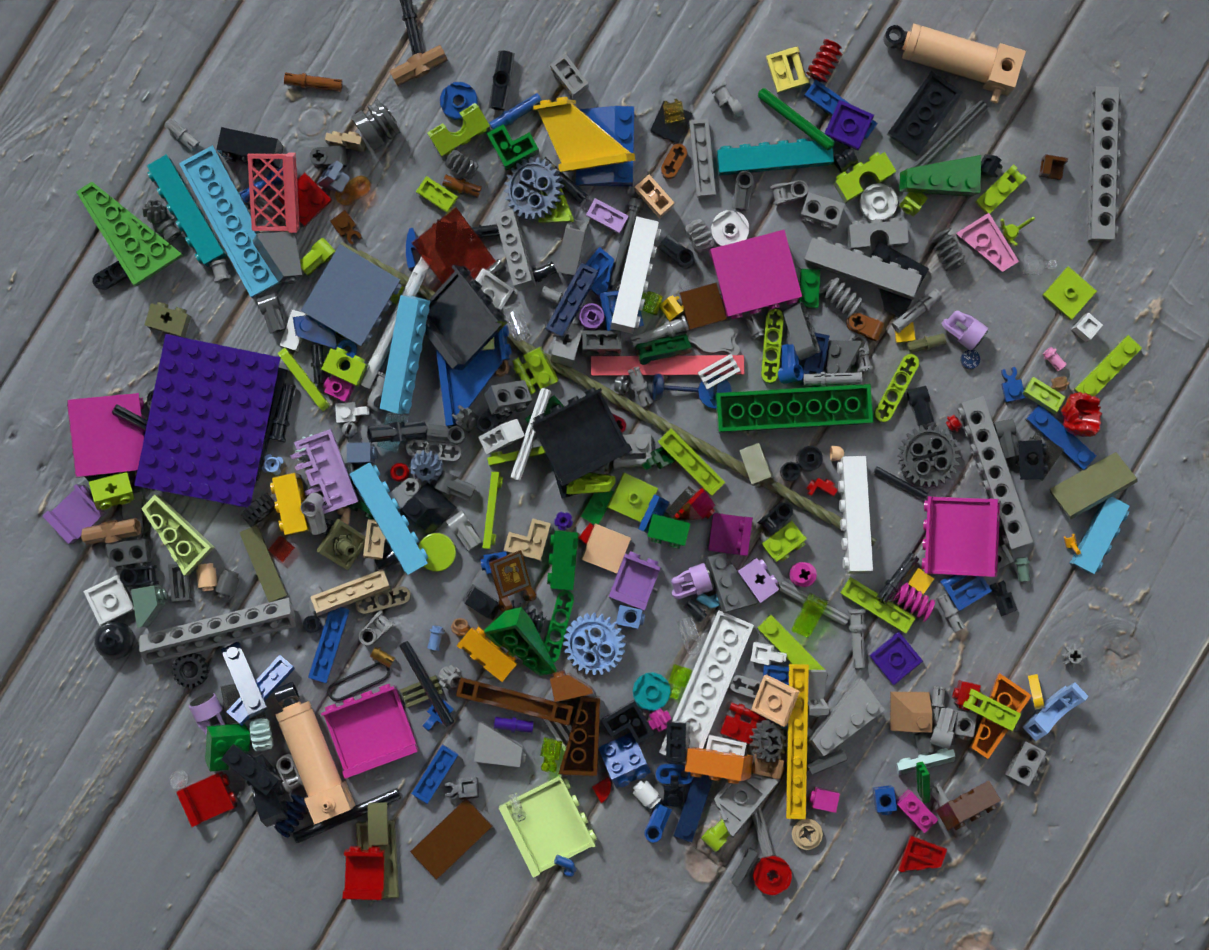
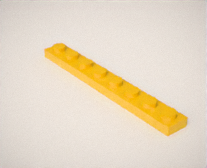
[786,664,809,819]

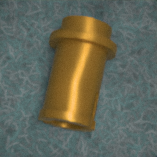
[370,646,395,668]

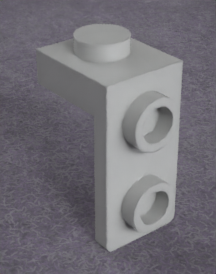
[808,670,829,717]

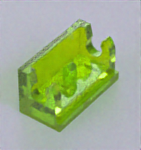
[791,592,828,638]

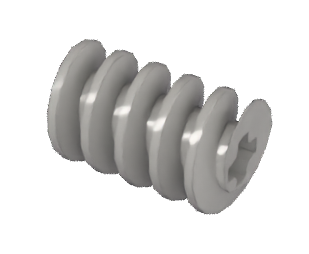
[820,277,862,318]

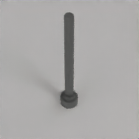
[609,198,645,288]

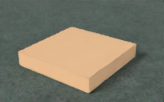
[581,524,631,573]
[751,675,800,727]

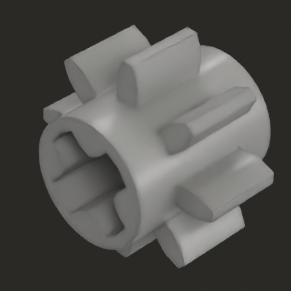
[1061,644,1087,668]
[438,665,462,690]

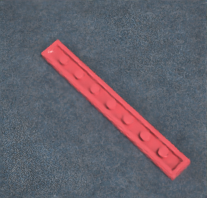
[591,355,744,376]

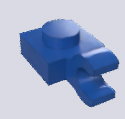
[423,698,454,731]

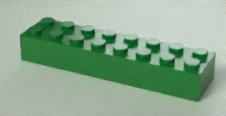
[715,384,873,433]

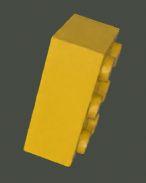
[270,473,309,535]

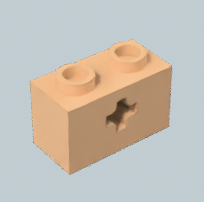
[635,174,675,219]

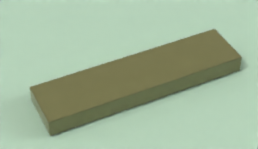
[239,525,287,603]

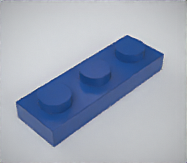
[411,744,459,804]

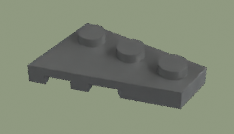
[705,553,759,613]

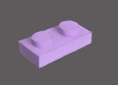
[586,198,629,234]

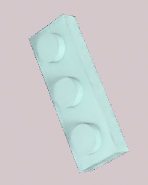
[896,748,956,775]

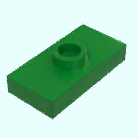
[581,490,614,525]

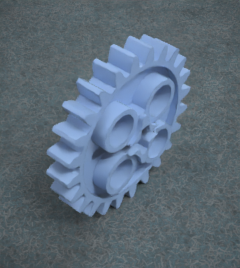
[563,613,626,675]

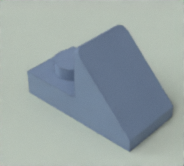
[317,161,350,192]

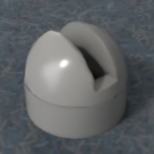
[342,422,358,437]

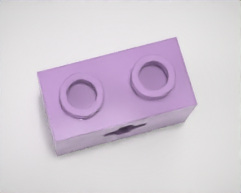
[737,558,779,603]

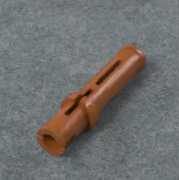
[284,72,343,92]

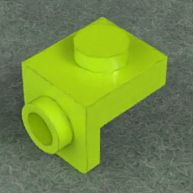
[899,192,928,217]

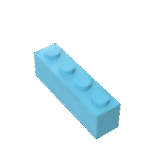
[1070,497,1130,574]

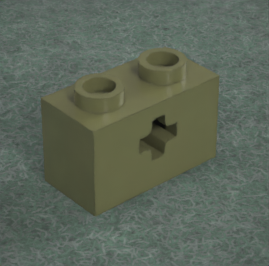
[144,302,191,338]

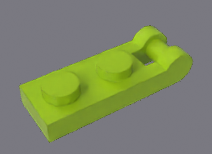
[975,164,1027,214]
[963,689,1021,731]

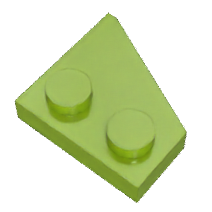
[538,184,574,223]
[567,473,615,494]

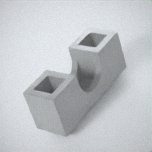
[847,218,909,250]

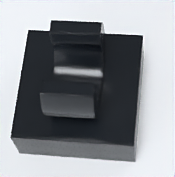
[981,154,1003,178]

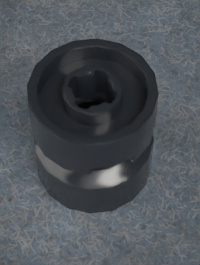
[796,446,823,471]

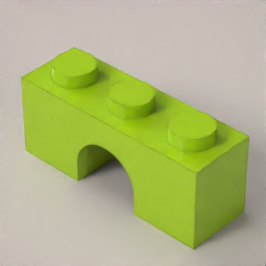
[427,103,490,156]
[834,152,897,203]

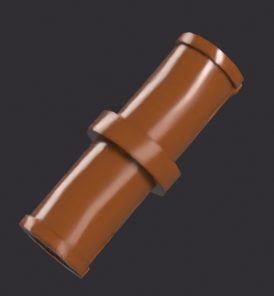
[442,174,482,198]

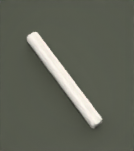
[511,388,551,480]

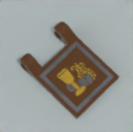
[489,550,537,611]

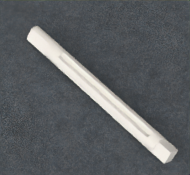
[360,255,432,389]

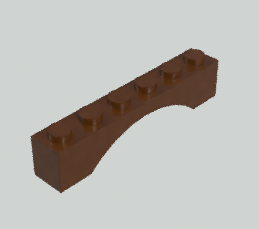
[456,677,575,726]

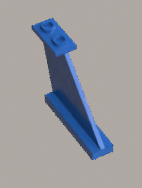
[436,325,512,426]

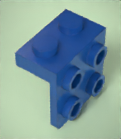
[599,733,651,789]

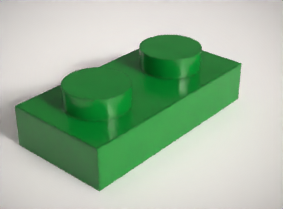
[799,269,820,309]

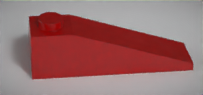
[672,488,716,520]

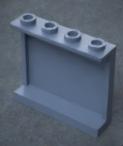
[301,244,402,346]

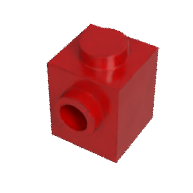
[952,680,981,710]

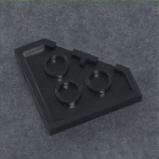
[870,242,929,318]

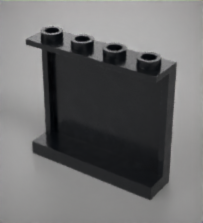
[425,265,508,370]
[530,387,632,486]

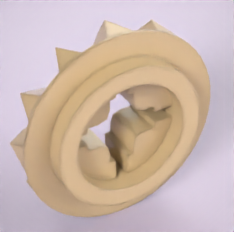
[792,818,823,850]

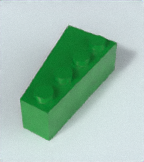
[899,155,981,197]

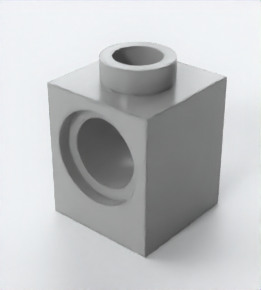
[953,709,977,740]

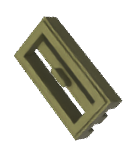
[400,675,443,707]

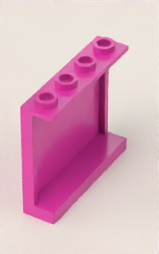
[708,229,802,319]
[67,393,145,478]
[922,496,1000,577]
[321,683,419,778]

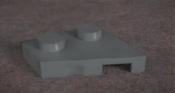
[826,340,865,374]

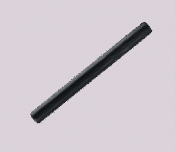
[293,788,401,843]

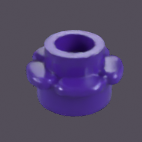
[554,512,573,531]

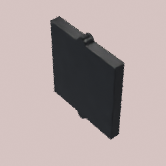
[650,101,692,144]

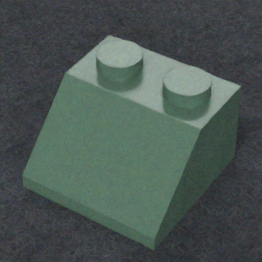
[131,585,167,628]

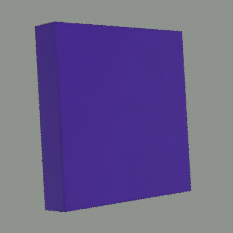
[824,100,874,151]
[869,631,923,685]

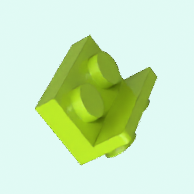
[761,521,807,563]

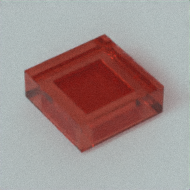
[268,535,296,562]

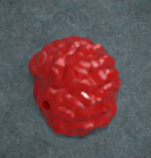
[1061,392,1102,437]

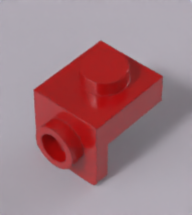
[806,478,838,496]

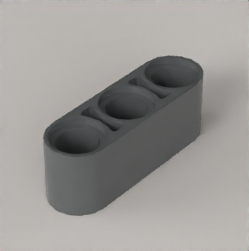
[783,302,820,360]

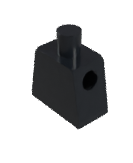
[463,584,500,620]

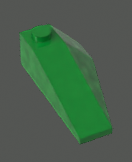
[484,607,557,676]

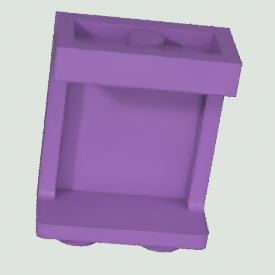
[609,551,661,610]

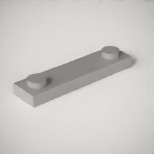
[689,119,716,197]

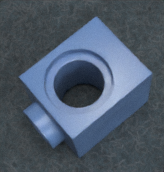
[616,605,645,629]

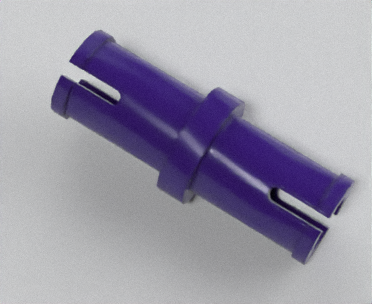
[494,716,534,734]

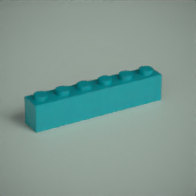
[716,138,834,176]
[147,154,227,267]

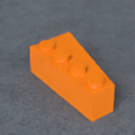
[970,673,1032,759]

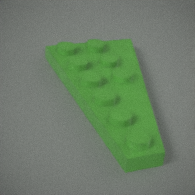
[76,182,184,287]

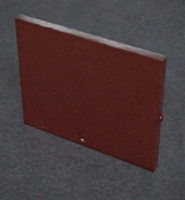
[411,207,496,285]

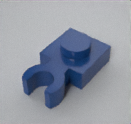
[1001,367,1025,402]

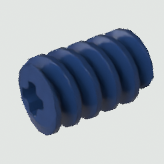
[274,794,309,838]

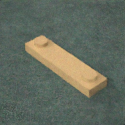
[310,569,390,616]

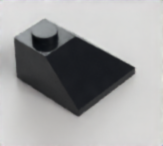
[401,482,457,534]

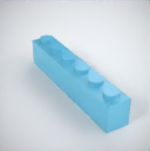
[380,295,430,414]
[349,463,429,575]

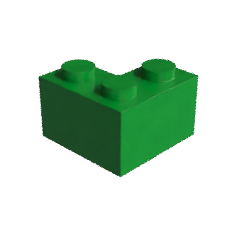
[487,124,539,171]
[647,514,691,549]
[205,723,250,772]

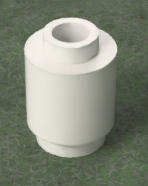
[633,780,661,809]

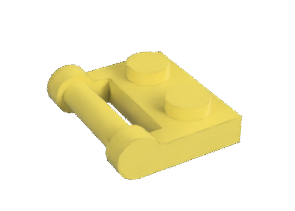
[766,47,810,93]

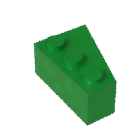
[547,531,579,590]

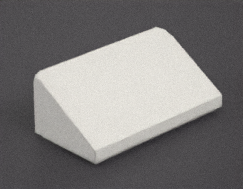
[280,310,307,352]

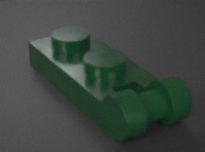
[635,334,692,365]

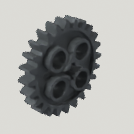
[897,425,961,487]

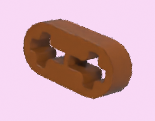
[661,144,687,179]

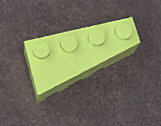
[142,495,215,576]

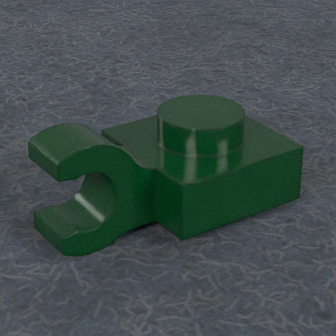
[641,447,676,470]

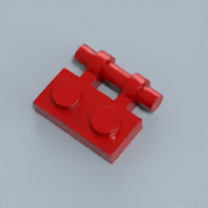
[720,702,767,744]

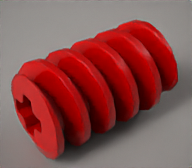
[806,39,843,83]

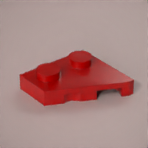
[898,835,947,872]

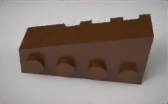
[558,696,601,776]

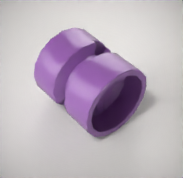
[579,303,604,331]

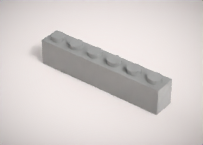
[804,237,922,300]

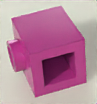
[323,375,355,403]

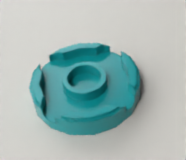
[633,672,671,711]

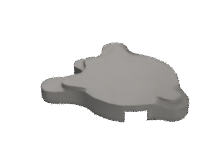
[686,310,740,355]

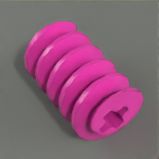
[789,562,817,587]
[891,583,935,622]

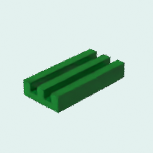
[916,761,930,804]

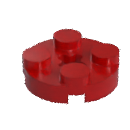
[753,855,792,895]

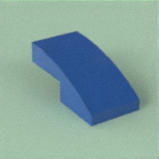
[406,228,420,271]

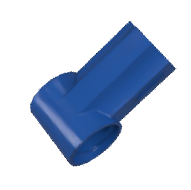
[778,344,804,384]
[644,803,672,843]

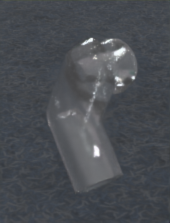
[508,793,526,822]

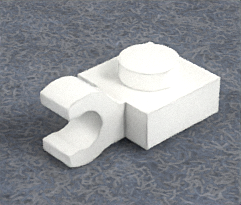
[335,402,370,423]
[751,642,787,665]

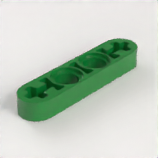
[544,590,574,663]

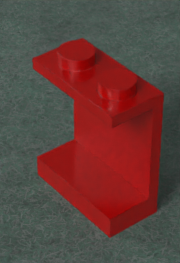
[176,771,238,827]
[342,846,385,900]

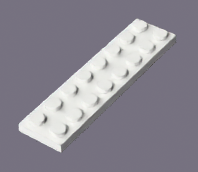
[659,610,754,764]

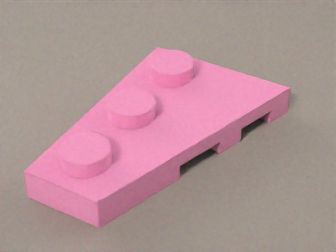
[956,213,1019,272]

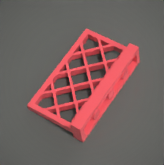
[247,153,300,233]

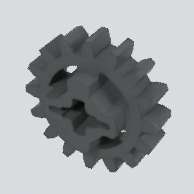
[750,720,788,762]

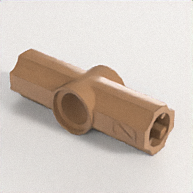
[390,45,448,86]
[81,518,142,545]

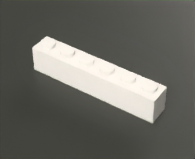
[610,216,661,334]
[837,456,873,574]

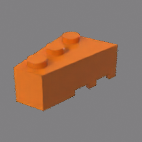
[685,747,753,784]

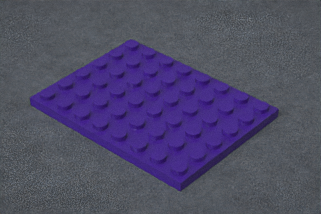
[134,334,281,507]

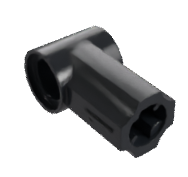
[658,235,694,269]
[906,386,934,426]

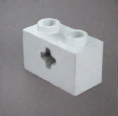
[479,419,525,455]

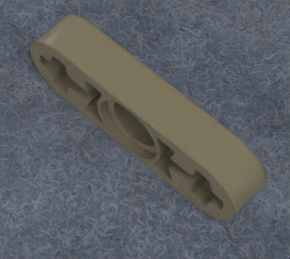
[356,586,411,614]

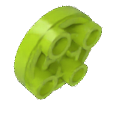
[418,533,456,572]

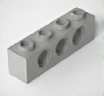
[495,209,536,292]

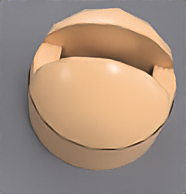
[830,446,844,461]

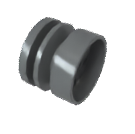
[351,99,401,151]

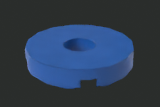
[440,82,478,120]

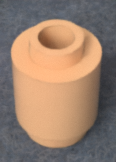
[196,563,217,592]

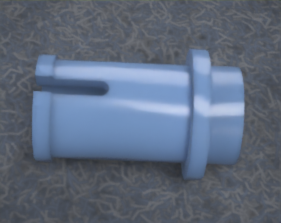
[427,625,445,651]

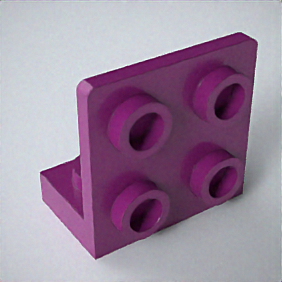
[708,513,753,556]

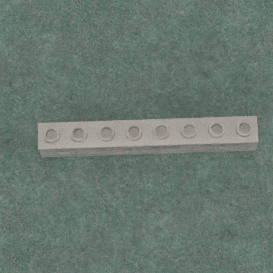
[1087,86,1122,242]
[957,396,1033,549]
[140,598,296,665]

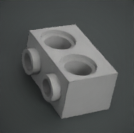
[550,53,589,100]
[800,192,845,230]
[1005,740,1046,786]

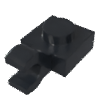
[990,580,1017,616]
[663,775,684,807]

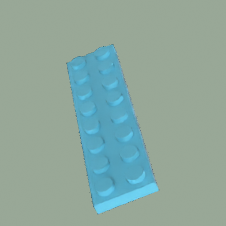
[179,145,281,298]

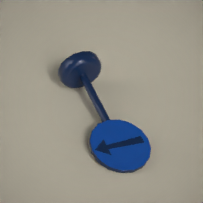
[652,373,732,409]

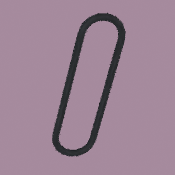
[328,662,390,701]

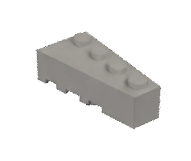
[808,679,884,756]

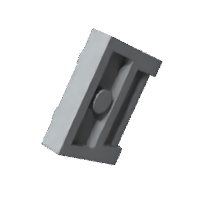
[614,434,652,470]

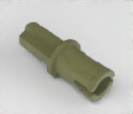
[907,333,946,353]

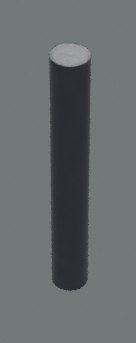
[873,466,928,500]

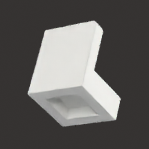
[1071,313,1103,342]

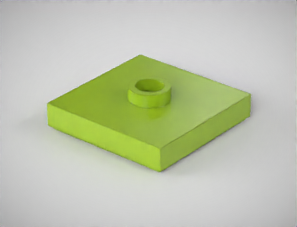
[1042,266,1097,320]
[607,472,658,522]

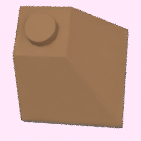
[890,692,932,732]

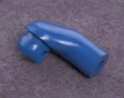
[554,854,577,877]

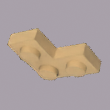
[325,131,366,152]
[504,518,551,560]
[363,519,387,560]

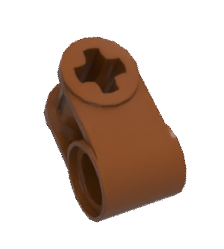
[846,313,885,342]

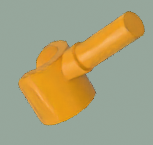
[1064,534,1081,555]

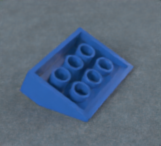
[576,106,634,187]

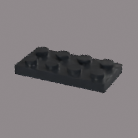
[887,71,963,156]

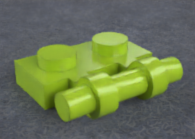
[512,346,558,395]

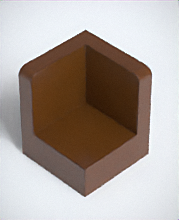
[1039,154,1068,180]

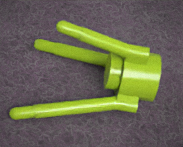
[1000,217,1035,246]

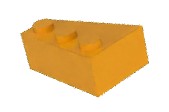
[456,626,518,682]

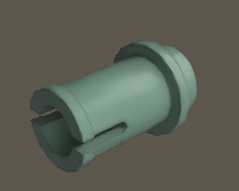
[1015,557,1030,581]

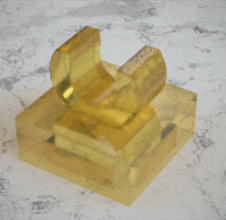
[663,99,684,123]

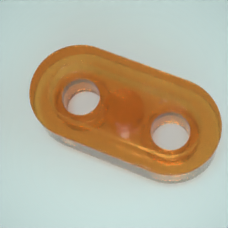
[335,176,371,206]

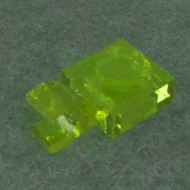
[668,664,692,699]
[540,737,563,773]

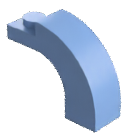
[1023,682,1088,741]

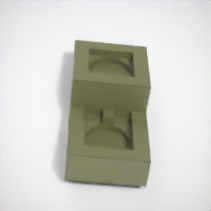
[368,803,389,845]

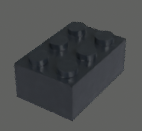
[216,127,284,170]

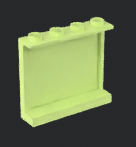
[499,775,597,878]

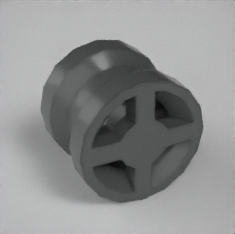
[157,219,181,243]

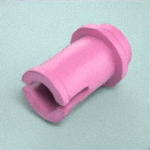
[1043,347,1067,372]

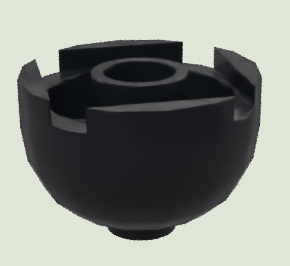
[94,621,134,659]

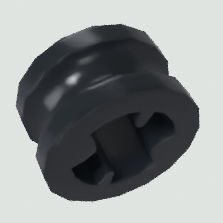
[303,615,321,633]

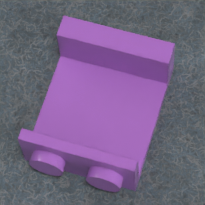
[43,484,107,544]

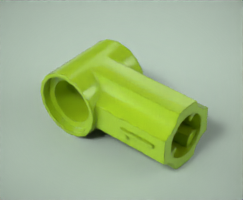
[300,238,336,276]
[701,819,729,852]

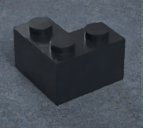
[601,699,654,744]

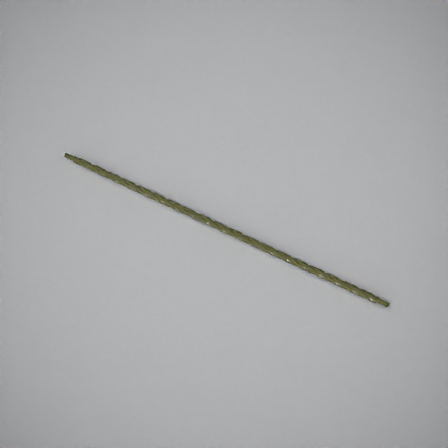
[341,242,877,546]

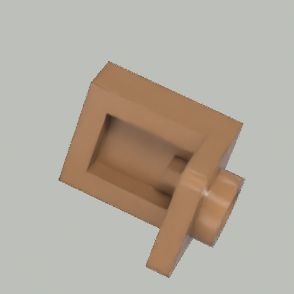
[751,754,784,779]

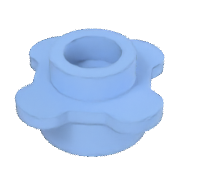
[262,454,283,475]

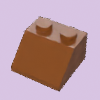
[550,670,593,702]

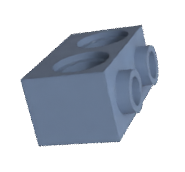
[346,442,378,464]

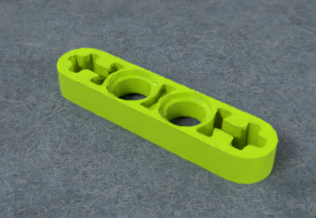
[761,309,784,383]
[278,347,331,411]
[874,354,919,422]

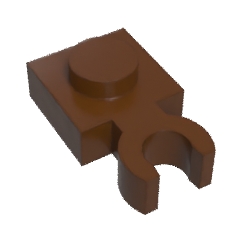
[330,210,362,246]

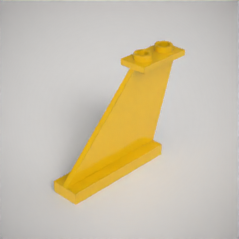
[533,97,635,172]

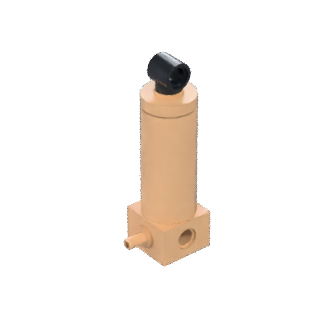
[883,23,1026,103]
[274,682,355,825]

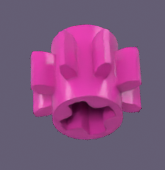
[648,708,672,732]

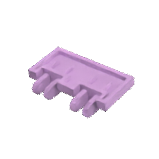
[290,429,359,514]

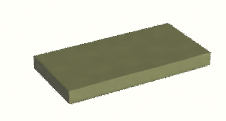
[1049,452,1138,520]
[356,820,400,900]

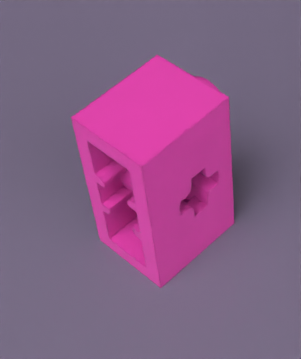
[896,789,938,833]

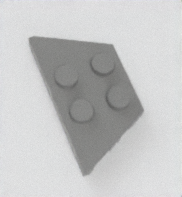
[714,774,779,838]

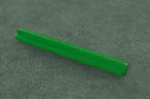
[758,88,834,150]

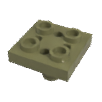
[316,519,366,570]

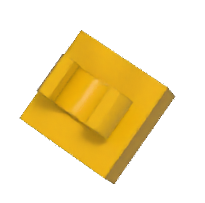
[659,295,684,321]

